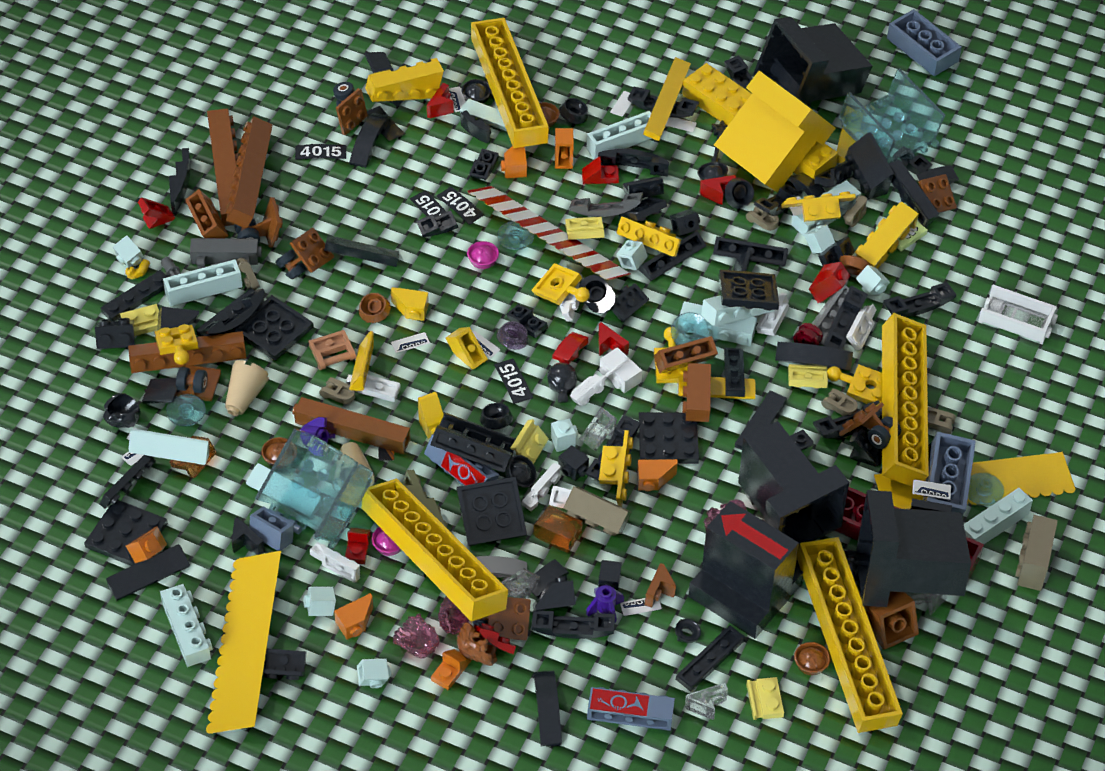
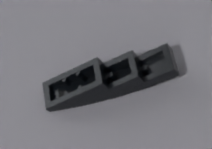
[169,148,191,214]

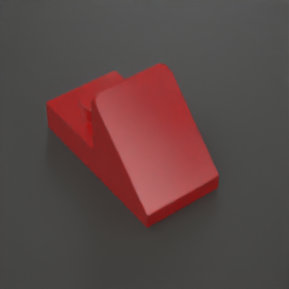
[427,83,454,118]
[582,157,619,184]
[699,175,736,205]
[137,197,175,229]
[598,322,629,356]
[345,528,371,565]

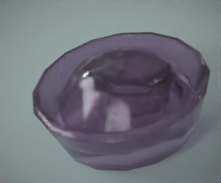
[496,321,528,350]

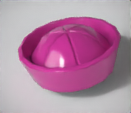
[467,241,499,269]
[371,527,401,556]

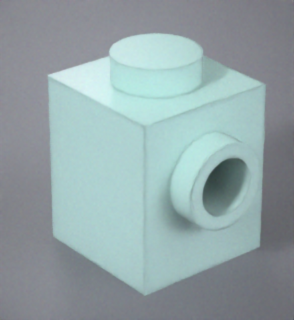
[804,225,835,254]
[113,235,144,267]
[617,240,648,270]
[856,265,890,296]
[551,418,578,452]
[304,587,336,616]
[357,659,391,688]

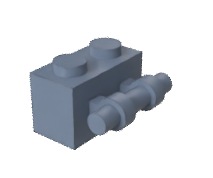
[249,506,302,551]

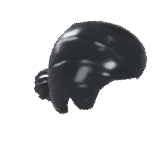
[547,362,577,403]

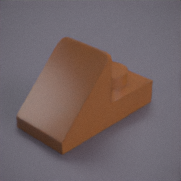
[644,563,676,608]

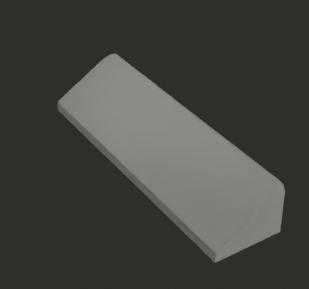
[812,285,849,345]

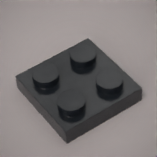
[619,197,667,222]

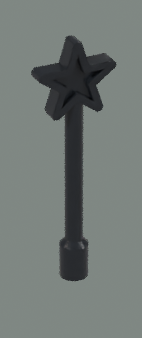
[711,120,728,162]

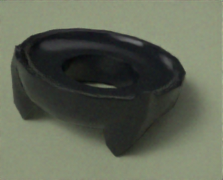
[675,619,701,643]

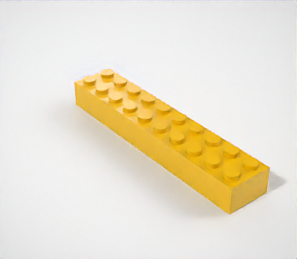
[471,18,549,148]
[682,63,838,180]
[882,313,929,487]
[361,478,508,622]
[797,537,903,733]

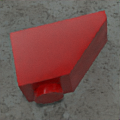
[809,262,850,303]

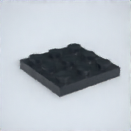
[719,269,779,311]
[233,295,314,361]
[638,412,699,464]
[456,477,527,546]
[84,500,168,566]

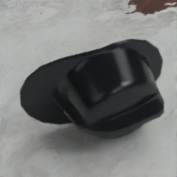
[578,275,616,313]

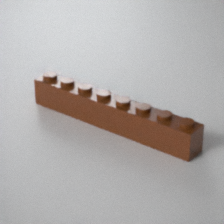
[207,108,238,226]
[225,116,273,228]

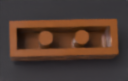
[185,189,229,239]
[654,336,718,374]
[682,363,711,422]

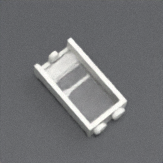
[978,285,1058,344]

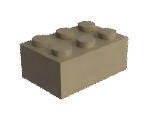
[563,486,632,536]
[1015,515,1058,591]

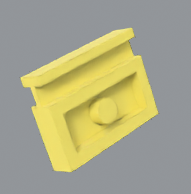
[565,217,604,240]
[120,304,159,336]
[788,364,828,388]
[511,419,549,464]
[746,677,784,720]

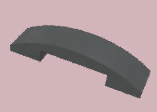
[569,192,643,217]

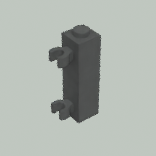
[190,238,262,269]

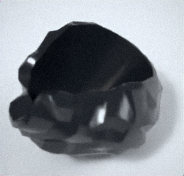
[103,393,141,428]

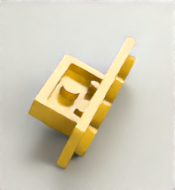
[781,192,856,222]
[616,217,681,257]
[599,430,633,507]

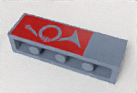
[424,434,499,486]
[587,687,675,731]

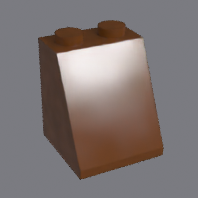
[859,591,919,650]

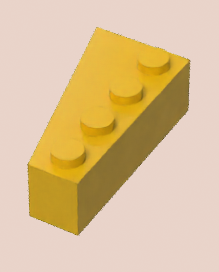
[365,58,444,102]
[855,202,919,269]

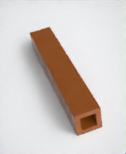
[292,397,411,454]

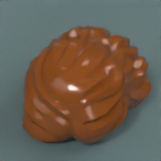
[457,622,497,666]

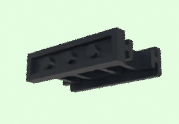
[430,413,516,472]

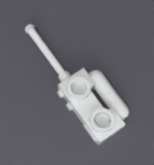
[569,356,629,406]

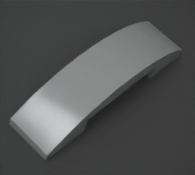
[476,556,527,582]

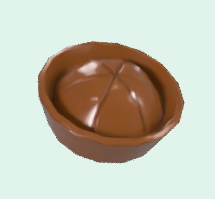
[539,102,560,127]
[840,255,871,276]
[359,293,391,323]
[261,437,295,468]
[794,642,830,675]

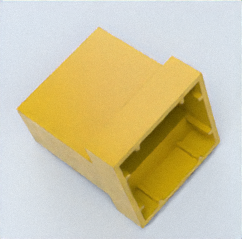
[714,71,836,193]

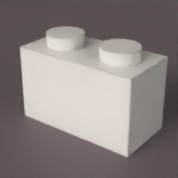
[599,347,642,393]

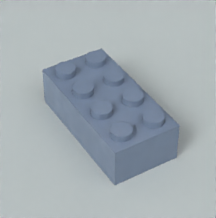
[887,9,962,76]
[923,432,976,516]

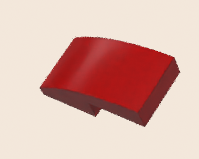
[552,332,589,364]
[474,623,516,654]

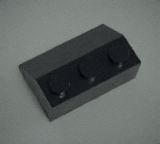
[845,132,894,200]

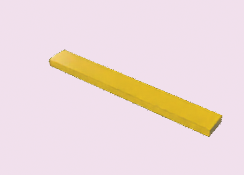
[643,57,691,141]

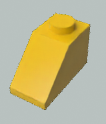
[391,287,429,321]
[445,327,488,369]
[418,392,444,438]

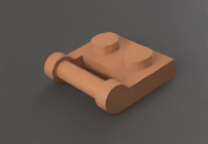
[309,330,356,370]

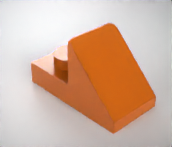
[431,649,471,690]

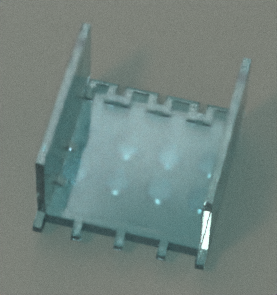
[839,68,945,163]
[255,428,373,549]

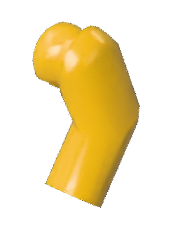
[125,259,150,280]

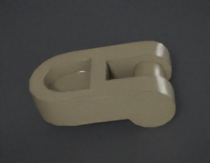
[844,196,867,227]
[746,206,779,231]
[236,258,260,290]
[319,377,355,404]
[821,389,858,416]
[928,407,956,434]

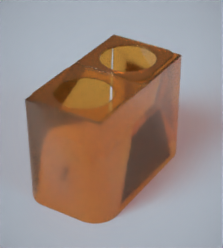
[533,505,582,554]

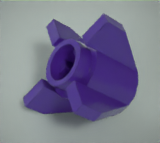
[298,417,335,457]
[586,585,624,623]

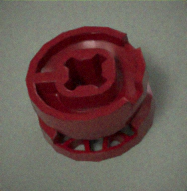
[793,323,823,346]

